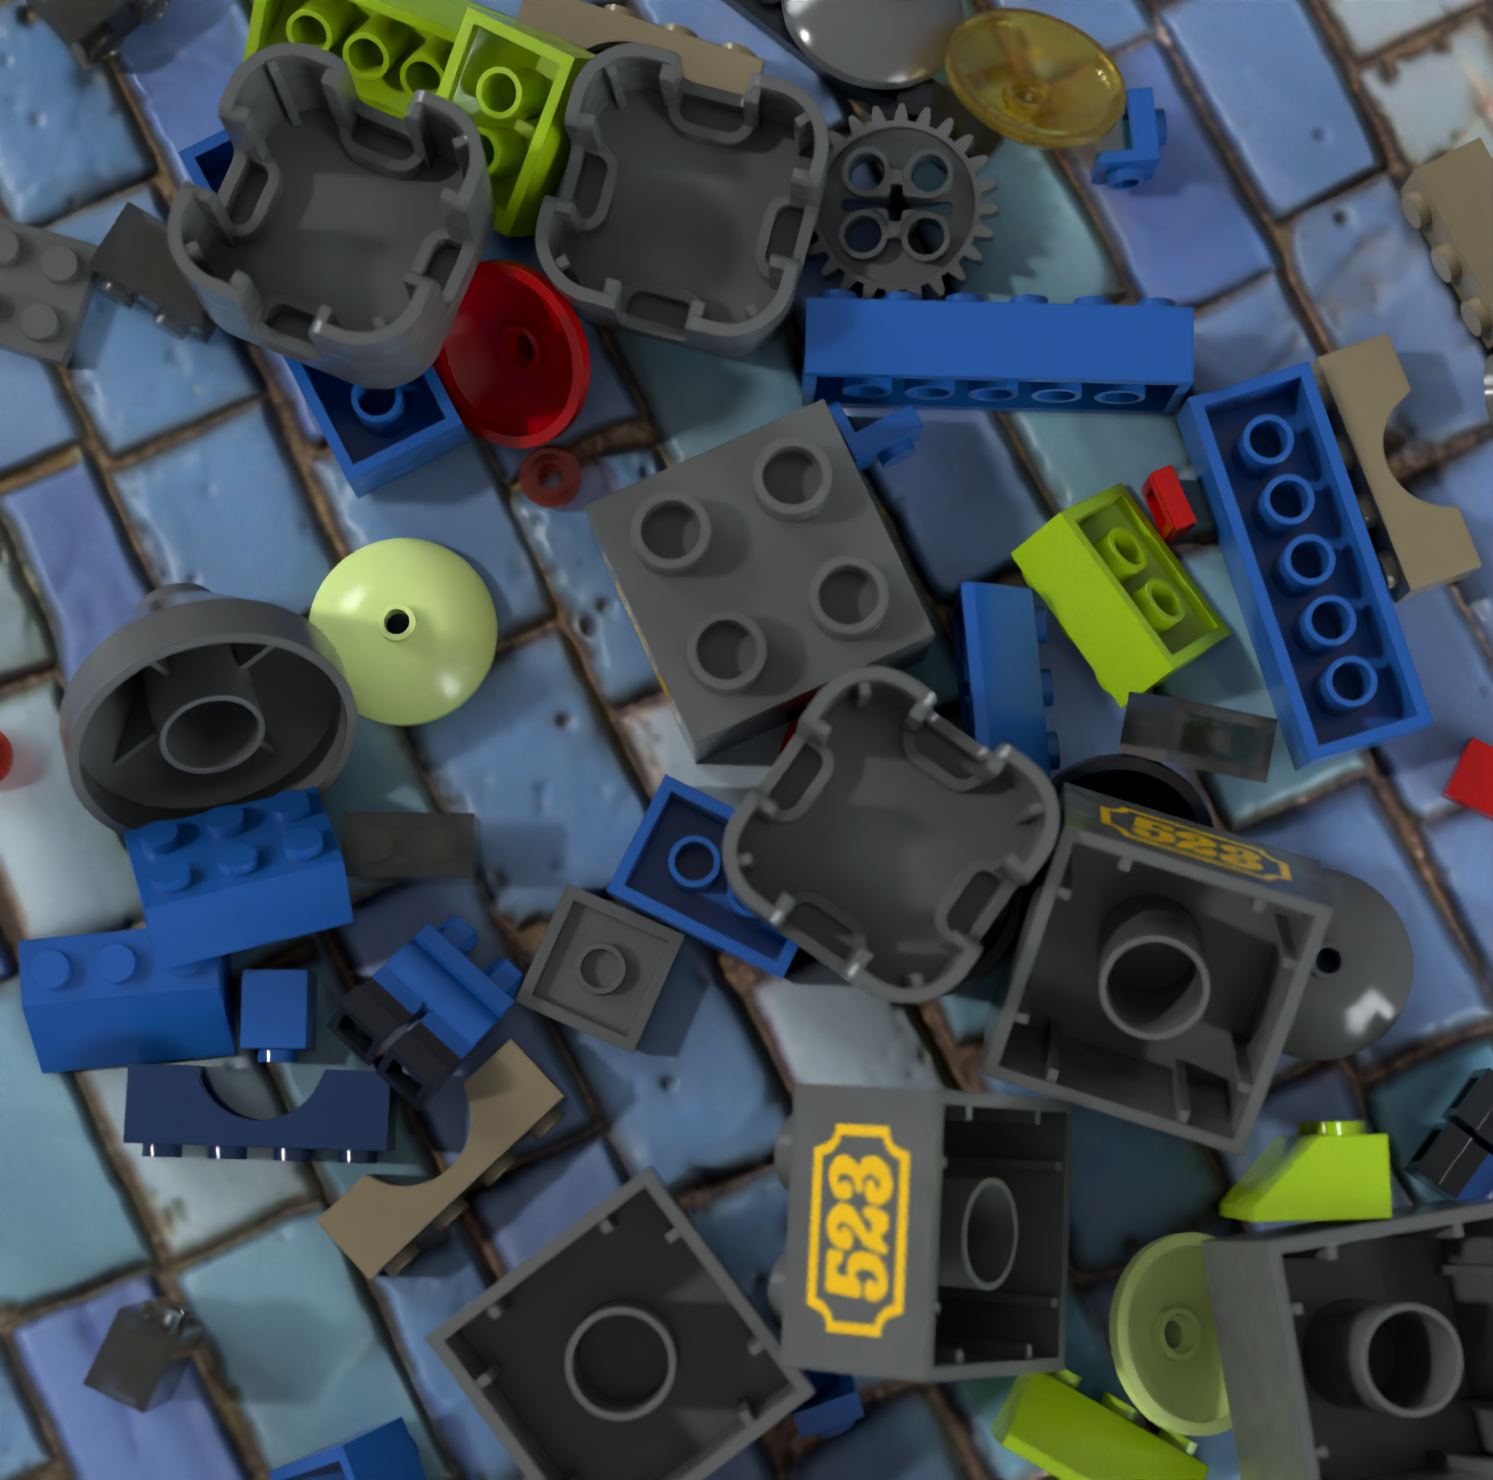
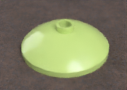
[309,538,498,726]
[1109,1232,1232,1436]

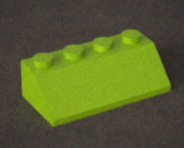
[243,0,516,120]

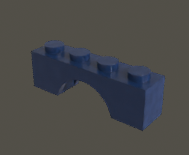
[123,1063,398,1164]

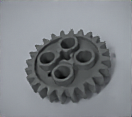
[808,103,999,300]

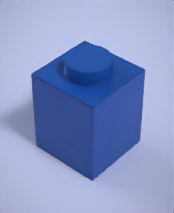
[240,969,317,1063]

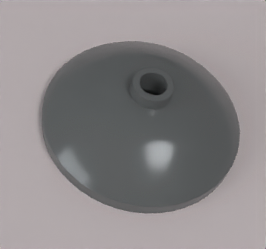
[781,0,963,90]
[1281,868,1413,1061]

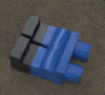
[326,916,524,1112]
[1403,1068,1493,1200]

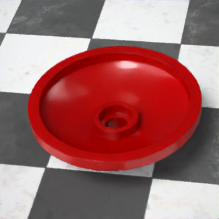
[432,259,590,448]

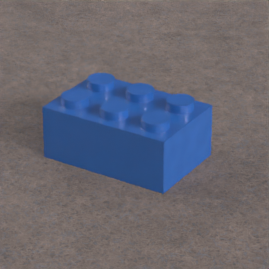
[606,774,799,983]
[123,786,354,971]

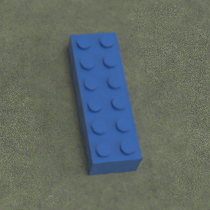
[178,129,470,499]
[801,289,1194,415]
[1176,361,1434,771]

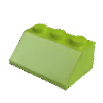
[436,6,596,238]
[1010,483,1231,709]
[1217,1121,1393,1222]
[989,1368,1209,1480]

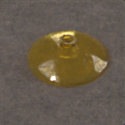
[944,8,1126,150]

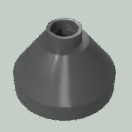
[59,583,358,836]

